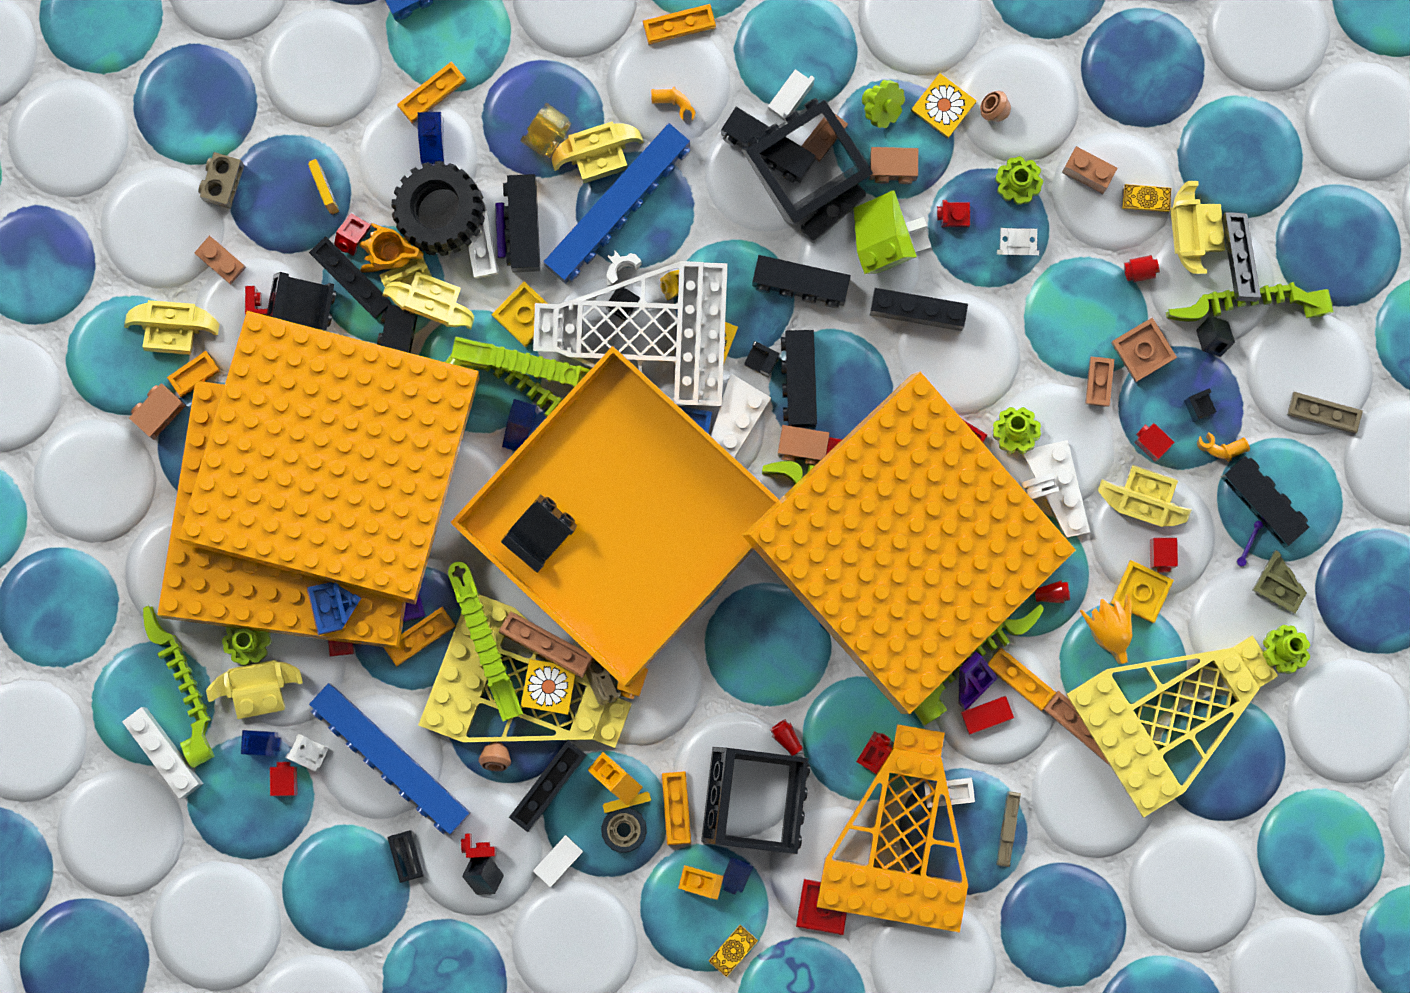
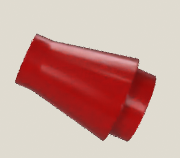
[1035,580,1070,604]
[770,719,803,756]

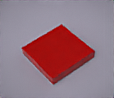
[796,879,847,935]

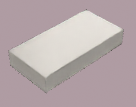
[533,835,583,887]

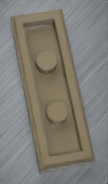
[1287,392,1363,434]

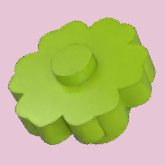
[862,80,905,128]
[995,156,1043,205]
[993,407,1041,454]
[1263,625,1310,674]
[222,627,272,666]

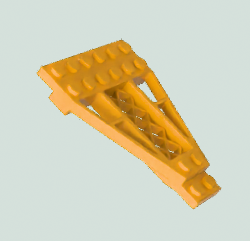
[817,724,968,933]

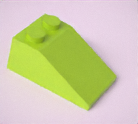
[854,191,917,274]

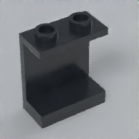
[266,272,336,331]
[501,494,577,573]

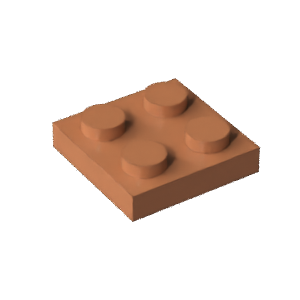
[1111,317,1177,383]

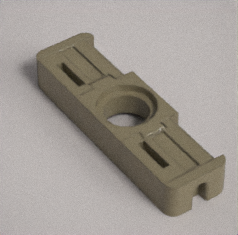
[573,640,620,705]
[996,791,1021,867]

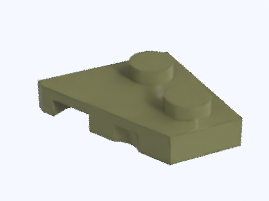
[1252,550,1307,614]

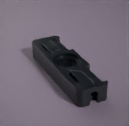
[800,184,866,243]

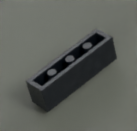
[721,106,816,183]
[503,174,541,273]
[752,255,851,308]
[869,288,968,331]
[377,304,418,353]
[781,330,817,427]
[1221,456,1310,548]
[509,740,588,832]

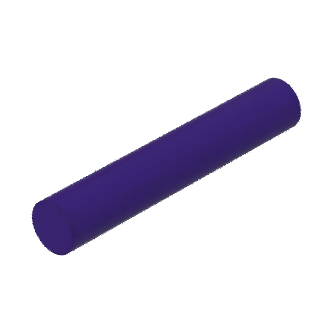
[495,202,507,259]

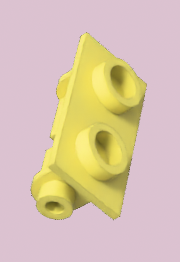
[379,258,432,287]

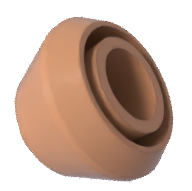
[980,91,1011,122]
[478,742,511,771]

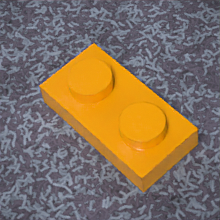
[678,865,724,900]

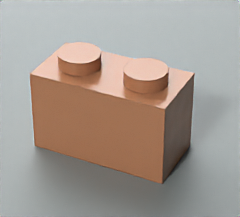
[1062,146,1118,194]
[869,147,918,184]
[129,383,186,440]
[777,425,829,465]

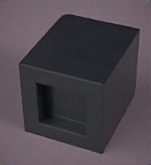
[606,282,640,321]
[1196,315,1235,357]
[744,341,780,378]
[1184,388,1217,422]
[462,857,504,895]

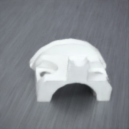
[997,228,1039,255]
[606,251,642,286]
[285,734,328,772]

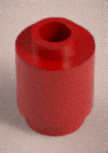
[1124,255,1160,283]

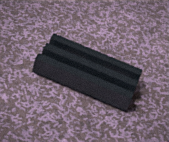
[387,830,424,883]

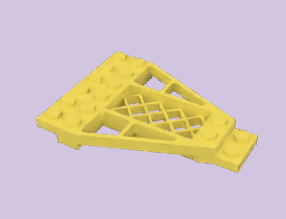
[418,594,632,748]
[1066,635,1278,818]

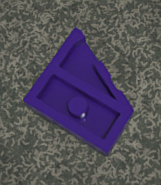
[958,652,998,710]

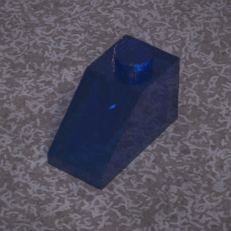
[418,112,445,165]
[502,399,538,451]
[241,730,282,756]
[722,856,754,895]

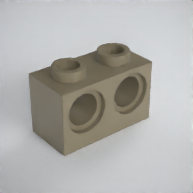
[198,152,244,209]

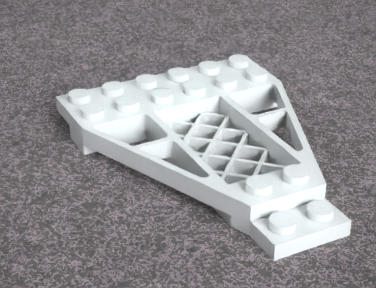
[533,261,727,406]

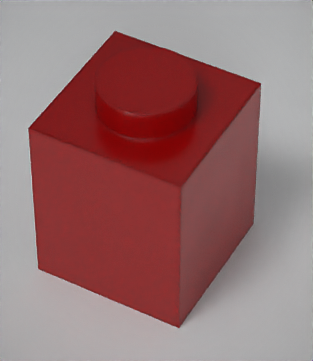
[1134,423,1175,462]
[1150,538,1178,573]
[270,762,298,796]

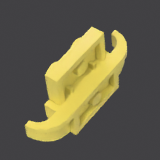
[552,121,644,183]
[1170,181,1225,274]
[382,271,474,330]
[124,300,219,355]
[1098,465,1192,527]
[206,660,303,719]

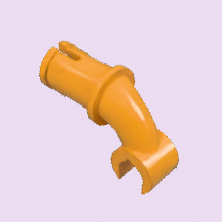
[651,87,696,121]
[1197,433,1250,462]

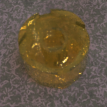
[520,102,572,158]

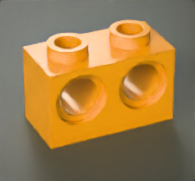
[588,752,643,805]

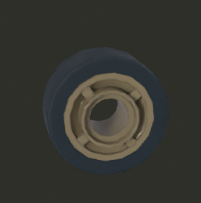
[601,807,647,853]

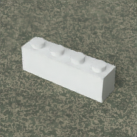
[122,707,203,799]

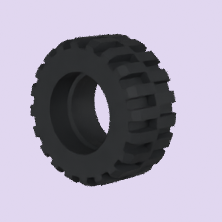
[391,161,486,256]

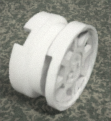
[1021,473,1059,499]

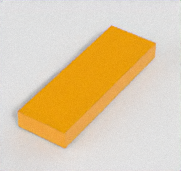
[643,4,716,45]
[397,61,467,124]
[383,606,456,667]
[987,647,1057,711]
[662,771,691,845]

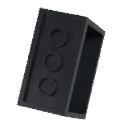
[741,98,873,224]
[701,747,810,854]

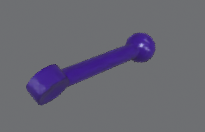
[1236,520,1263,566]

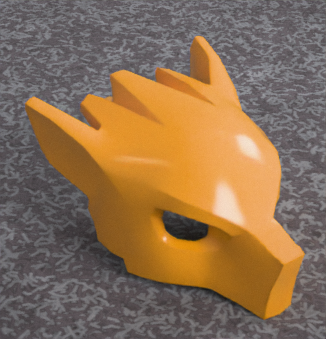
[359,223,424,273]
[1080,593,1132,664]

